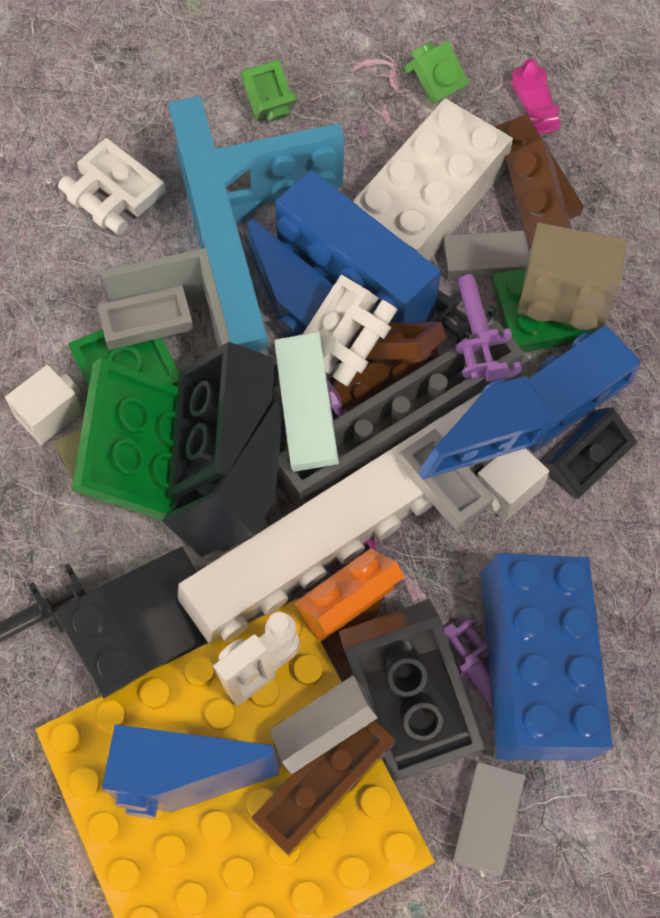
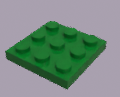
[72,357,178,520]

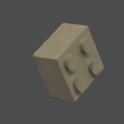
[517,223,627,330]

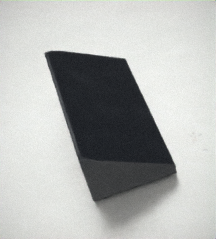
[540,407,637,499]

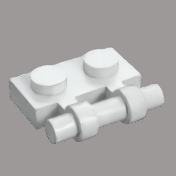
[58,138,166,235]
[302,275,398,386]
[213,612,300,707]

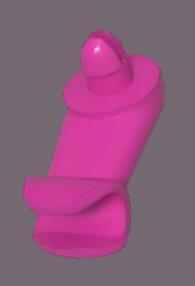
[512,58,561,134]

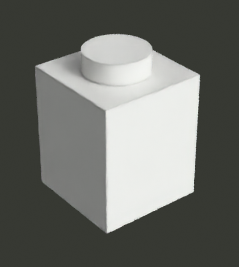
[5,364,82,446]
[477,448,549,522]

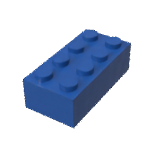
[275,169,441,323]
[480,553,613,761]

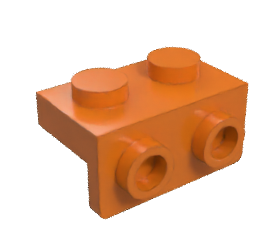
[294,548,405,641]

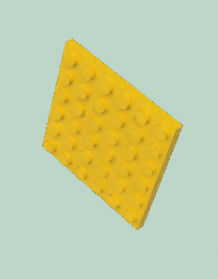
[35,598,435,918]

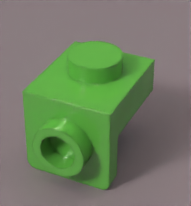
[403,41,470,104]
[240,59,298,122]

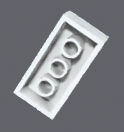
[353,98,513,261]

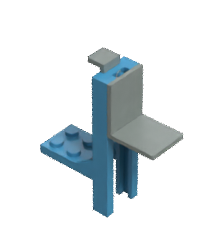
[101,96,344,385]

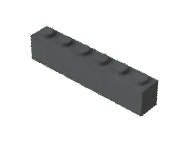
[277,321,524,509]

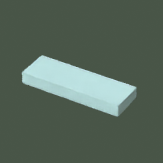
[274,332,339,472]

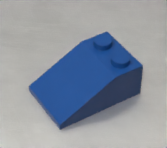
[102,724,281,819]

